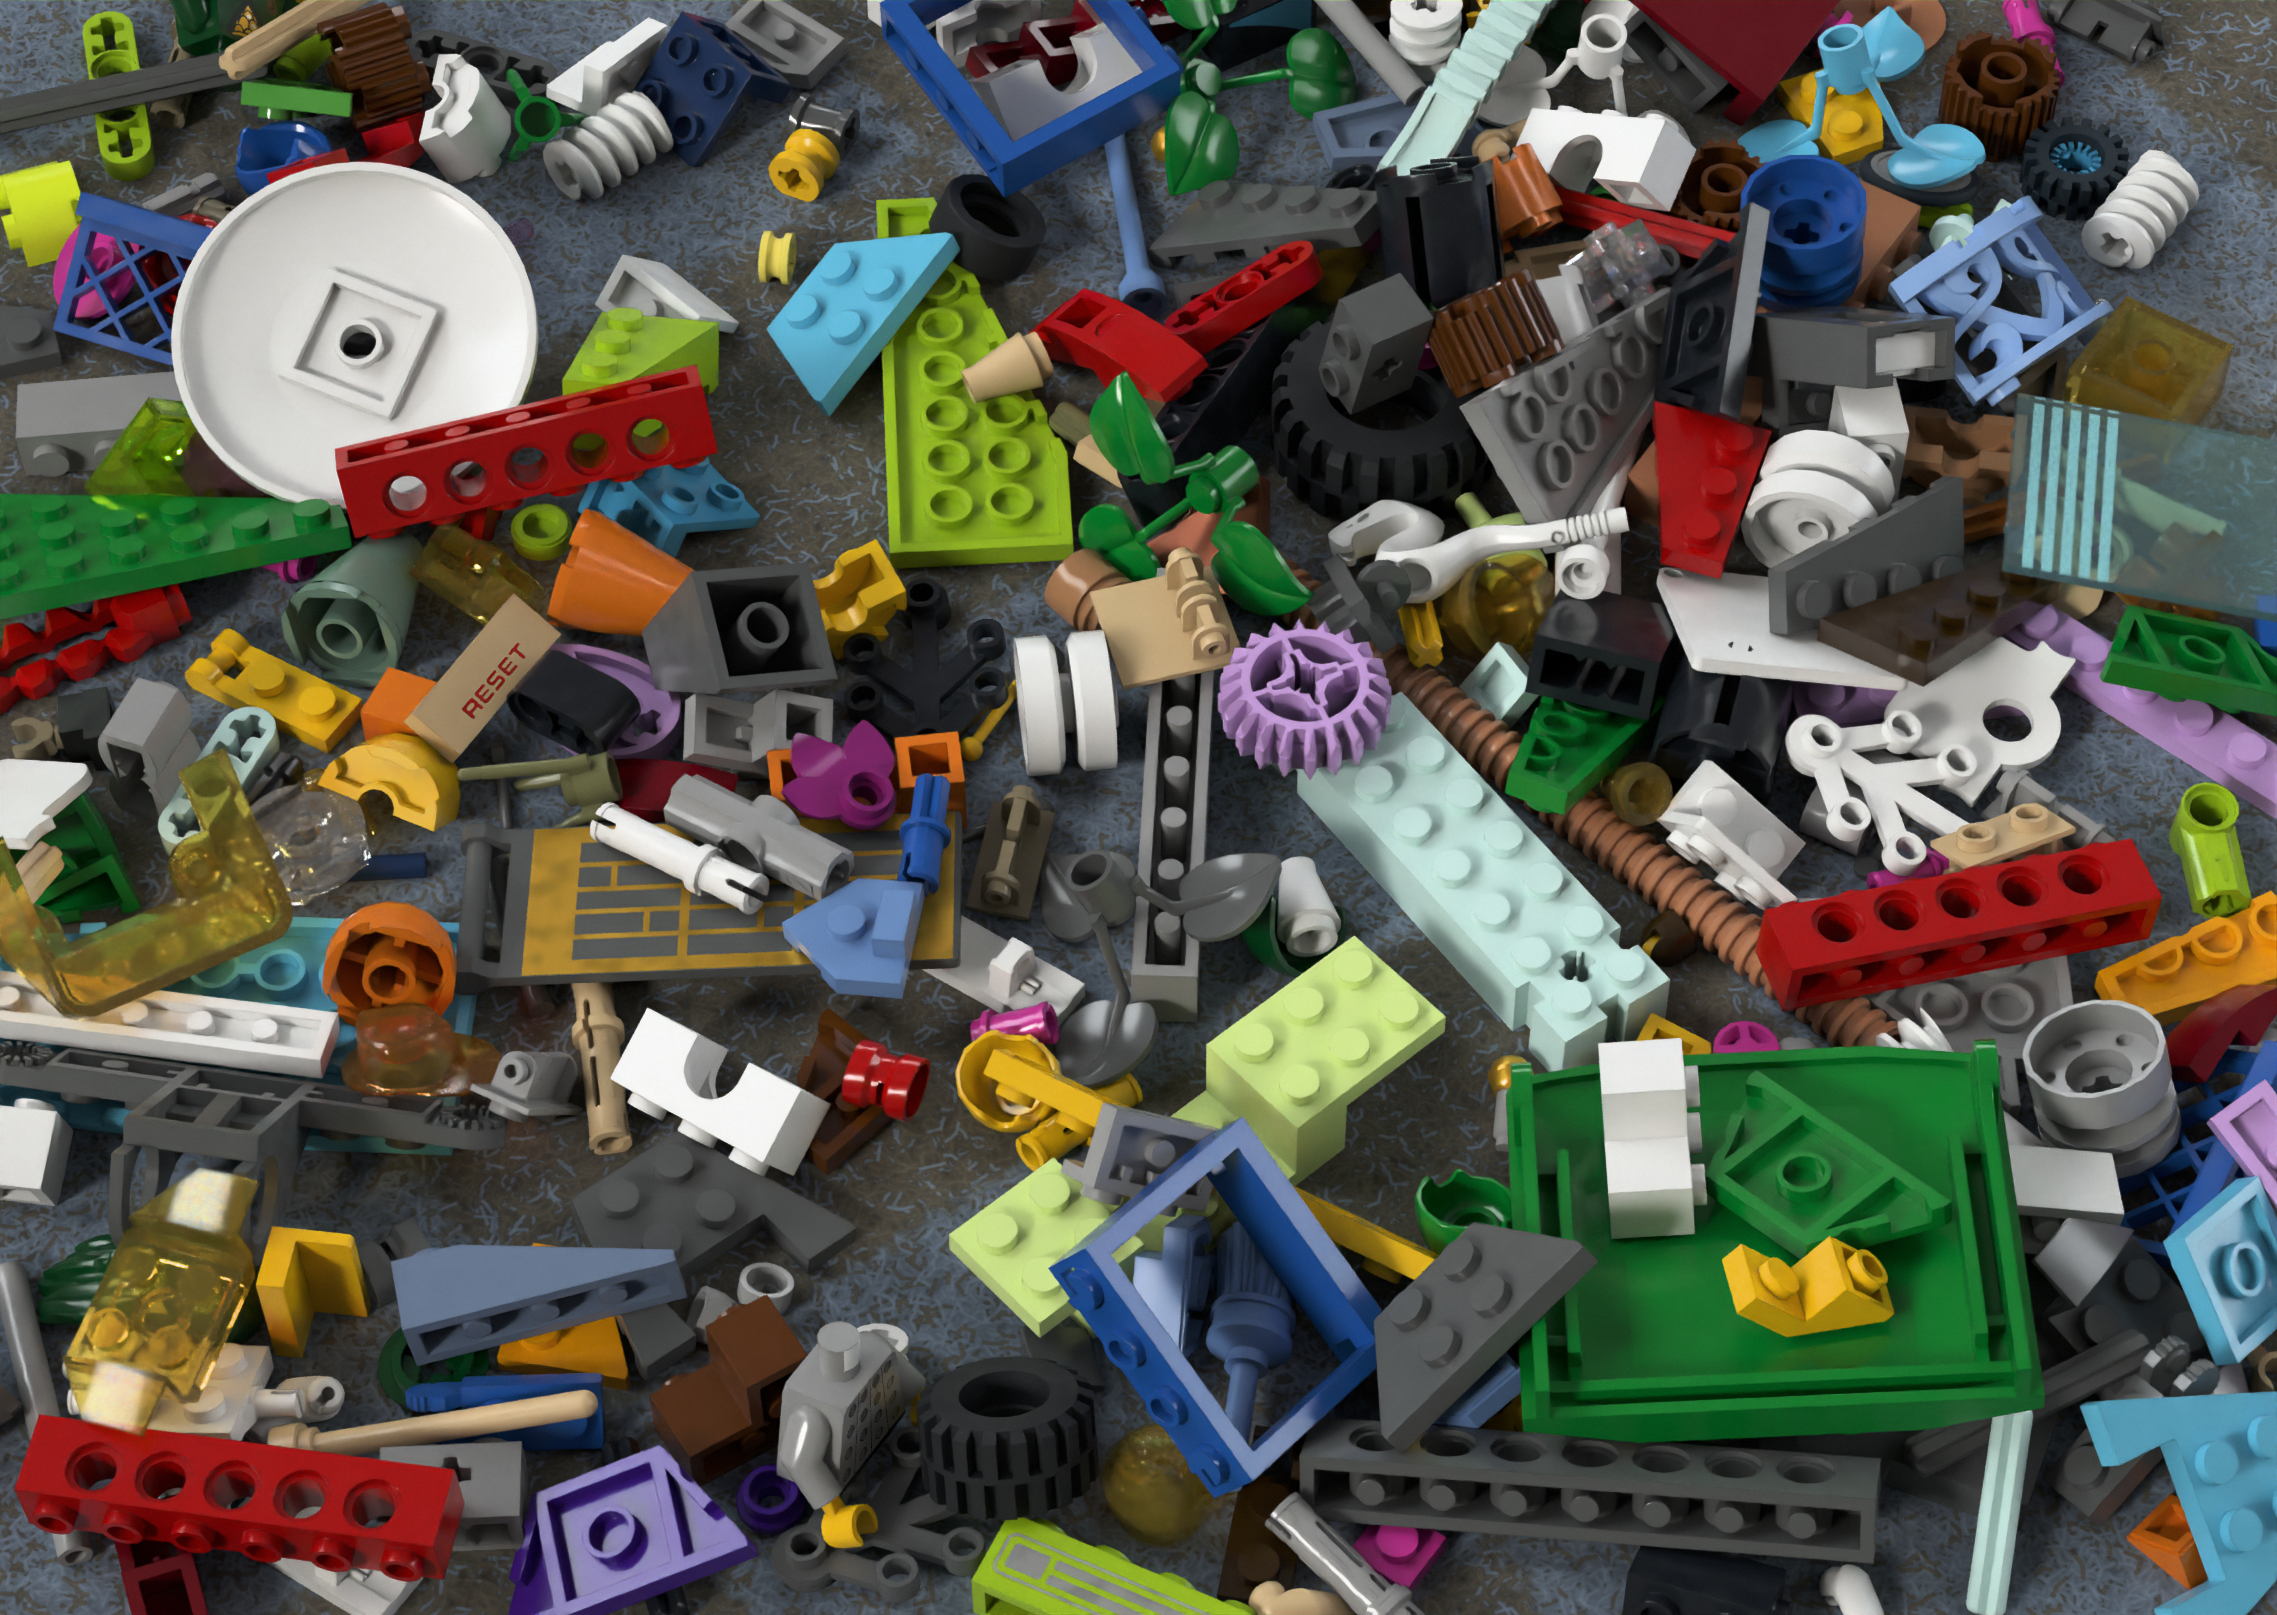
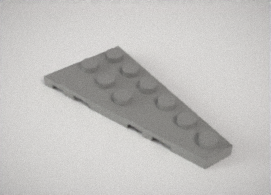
[1459,287,1671,554]

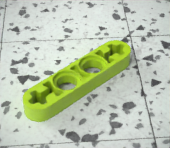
[82,11,155,181]

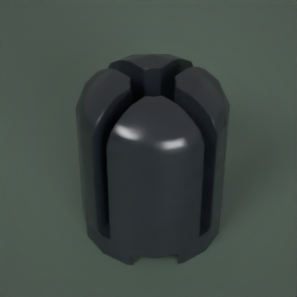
[1374,156,1506,310]
[1646,642,1793,807]

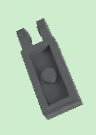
[2042,1335,2222,1527]

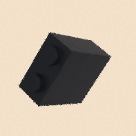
[1525,588,1679,721]

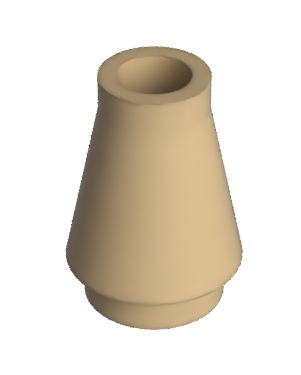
[961,331,1054,404]

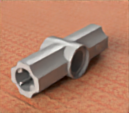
[664,774,855,901]

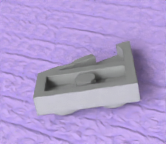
[725,0,848,89]

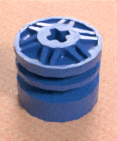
[1740,155,1867,311]

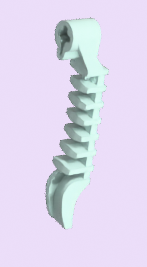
[1376,0,1559,176]

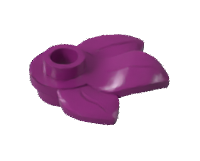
[781,720,896,830]

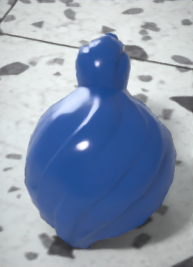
[235,120,333,197]

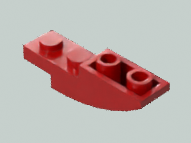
[1026,288,1209,403]

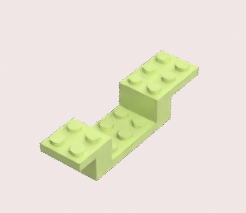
[949,936,1446,1339]

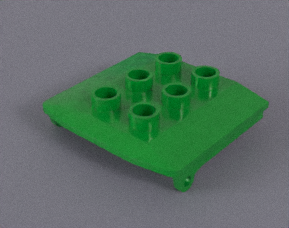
[1506,1039,2045,1443]

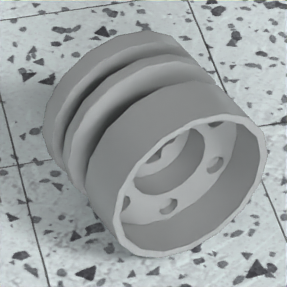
[2022,1000,2182,1179]

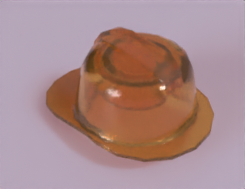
[341,1002,502,1097]

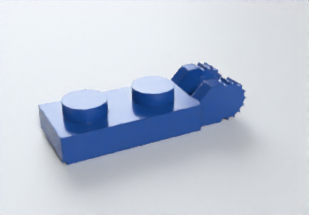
[405,1373,606,1451]

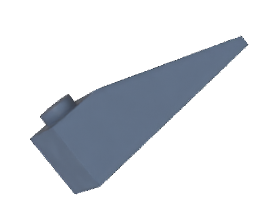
[391,1244,687,1366]

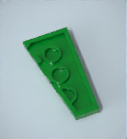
[1505,696,1665,815]

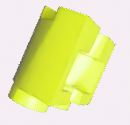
[0,160,83,267]

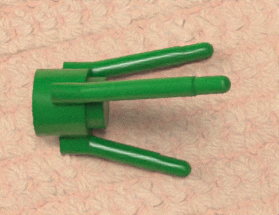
[506,69,590,163]

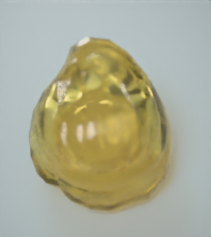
[1101,1423,1214,1548]

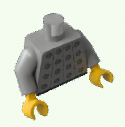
[777,1321,926,1548]

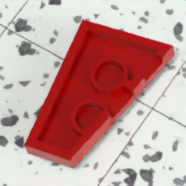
[1652,401,1772,579]

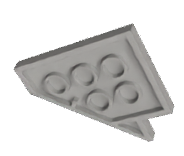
[1799,898,2074,1120]

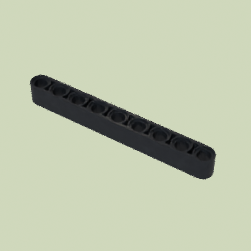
[1117,164,1382,529]

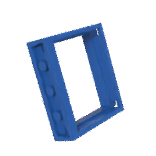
[880,0,1184,198]
[1048,1116,1382,1498]

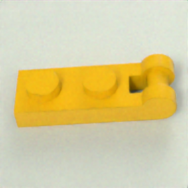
[185,628,364,754]

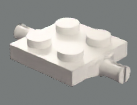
[67,1342,305,1441]

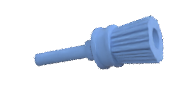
[1206,1222,1297,1492]

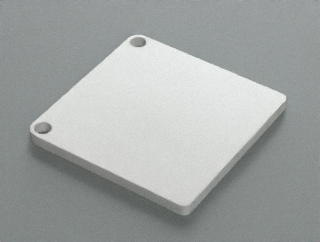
[1656,567,1909,691]

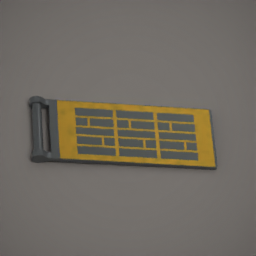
[454,811,963,995]

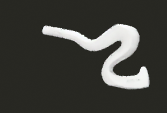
[1328,499,1630,604]

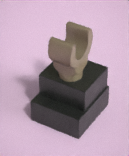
[11,686,116,771]

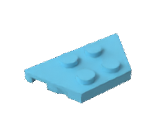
[767,232,961,417]

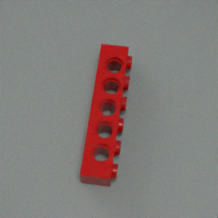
[335,364,718,539]
[1755,838,2162,1011]
[14,1414,465,1582]

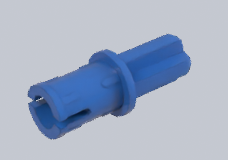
[897,773,951,897]

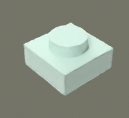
[1459,642,1539,729]

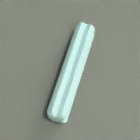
[1966,1410,2033,1615]

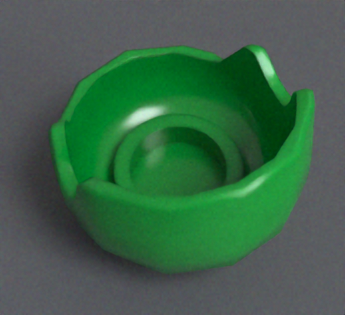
[1414,1169,1513,1255]

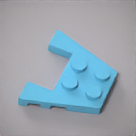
[2080,1391,2277,1615]

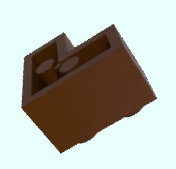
[649,1294,808,1487]

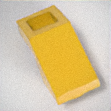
[1722,1236,1895,1338]

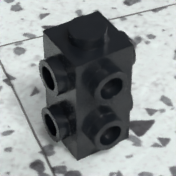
[1622,1546,1793,1615]

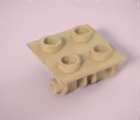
[1089,547,1241,690]

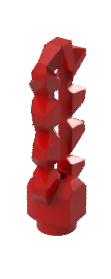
[0,583,193,714]

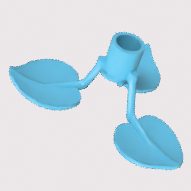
[1737,6,1986,190]

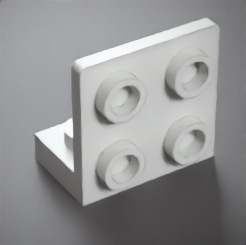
[1656,760,1806,910]

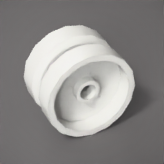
[1741,430,1895,568]
[1013,630,1119,777]

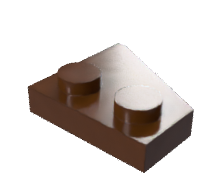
[797,1008,892,1176]

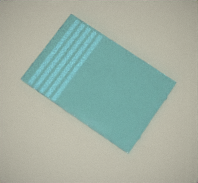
[2002,393,2277,622]

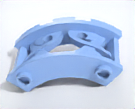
[1888,196,2114,407]

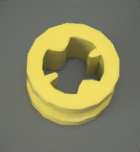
[758,231,797,285]

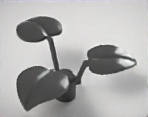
[1040,849,1282,1089]

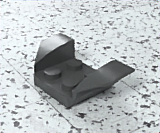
[2031,1218,2249,1401]

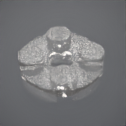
[238,784,371,906]

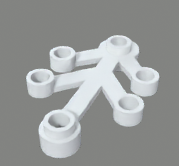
[1785,710,2005,876]

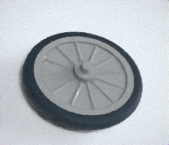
[1859,147,1981,207]

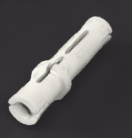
[590,802,770,914]

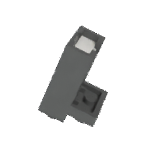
[1746,305,1955,440]

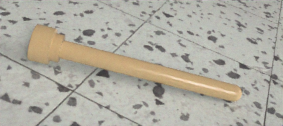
[267,1390,598,1456]

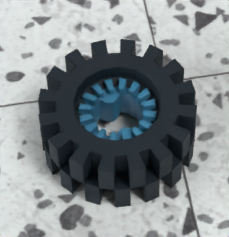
[2019,117,2129,221]

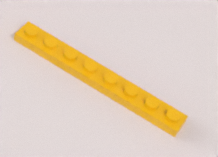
[983,1049,1439,1284]

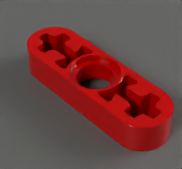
[1164,240,1324,355]

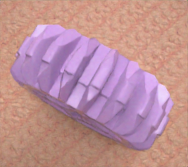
[1218,619,1392,780]

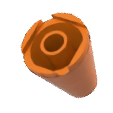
[547,508,695,637]

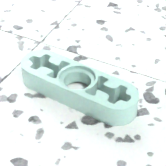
[158,707,280,862]

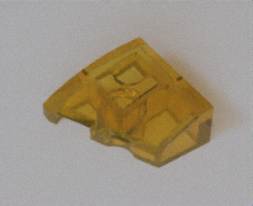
[408,516,546,626]

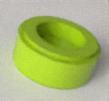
[511,503,573,561]

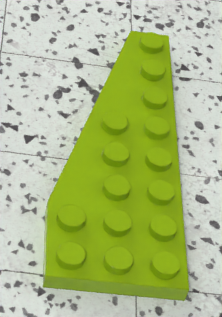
[876,197,1074,569]

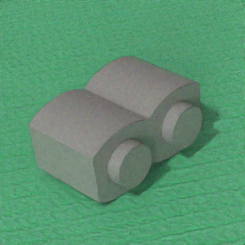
[98,677,201,820]

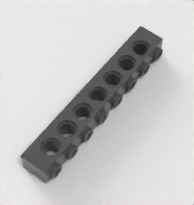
[1300,1417,1881,1564]

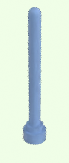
[1104,133,1168,318]

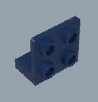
[632,11,793,167]

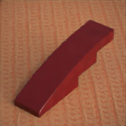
[965,0,1190,86]

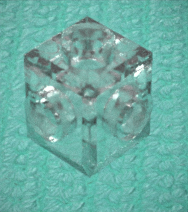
[1566,218,1672,315]

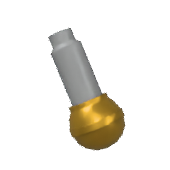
[1488,1055,1534,1152]

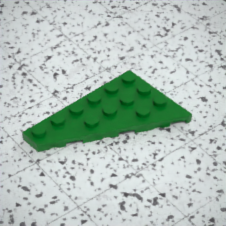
[0,494,352,620]

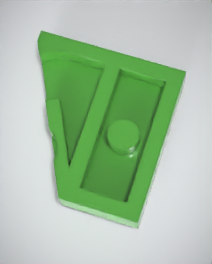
[241,78,353,120]

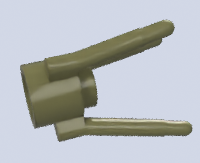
[457,751,623,866]

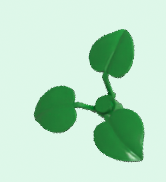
[1163,0,1358,196]
[1078,371,1315,616]

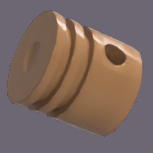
[1044,548,1132,649]

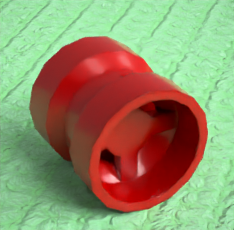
[842,1038,930,1123]

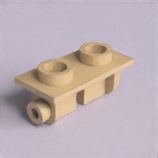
[1930,802,2076,875]

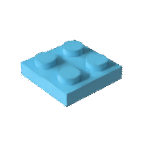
[2163,1176,2277,1366]

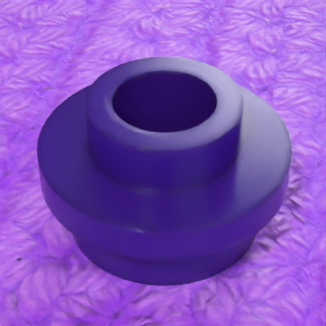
[736,1465,807,1534]

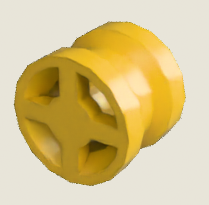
[768,129,840,202]

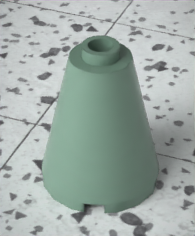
[281,530,426,689]

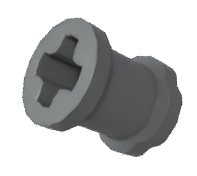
[787,93,860,159]

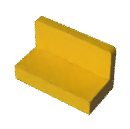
[256,1226,371,1358]

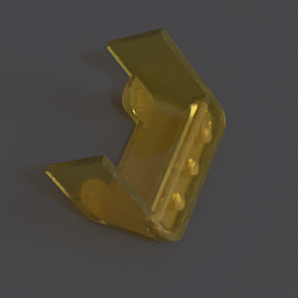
[0,748,293,1020]

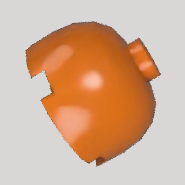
[322,901,457,1037]

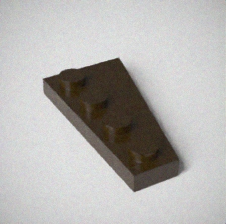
[1817,555,2061,687]

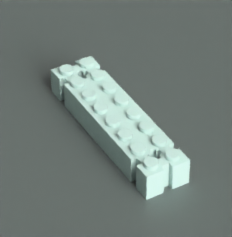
[1271,692,1670,1072]

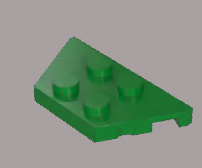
[2100,604,2277,717]
[1705,1070,1952,1260]

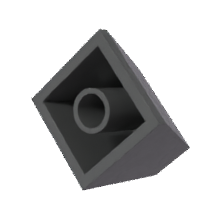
[642,562,838,695]

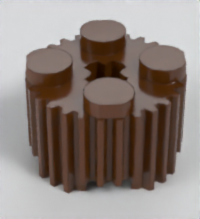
[316,2,432,133]
[1938,30,2060,163]
[1662,138,1767,268]
[1427,268,1565,398]

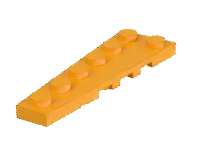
[2094,891,2277,1026]

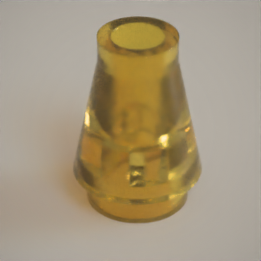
[1600,762,1672,826]

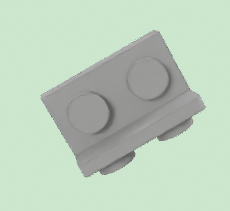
[1061,1102,1219,1217]

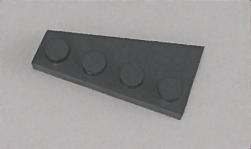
[1147,180,1380,268]
[1768,476,1965,635]

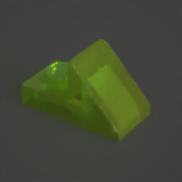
[84,397,196,497]

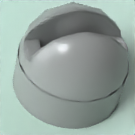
[737,1263,794,1316]
[685,1286,737,1345]

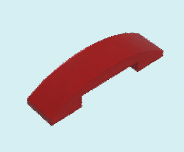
[266,109,430,184]

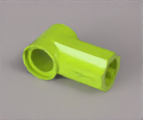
[2169,782,2251,918]

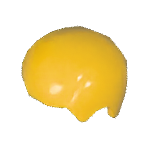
[955,1030,1062,1133]

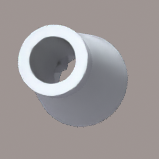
[1277,856,1341,957]

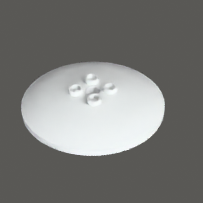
[171,162,539,513]

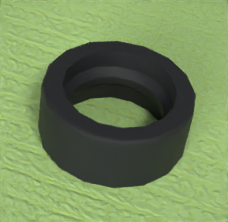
[928,174,1047,280]

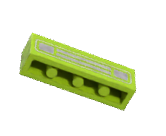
[971,1517,1257,1615]

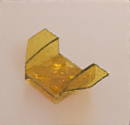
[63,1168,260,1437]

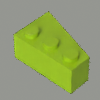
[562,307,719,450]

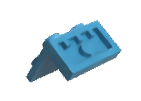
[577,456,760,558]

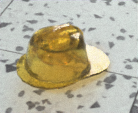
[1437,554,1556,655]

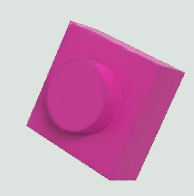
[1352,1524,1446,1592]

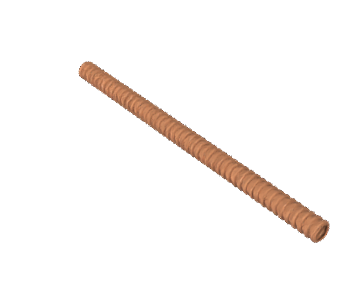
[1176,507,1901,1047]

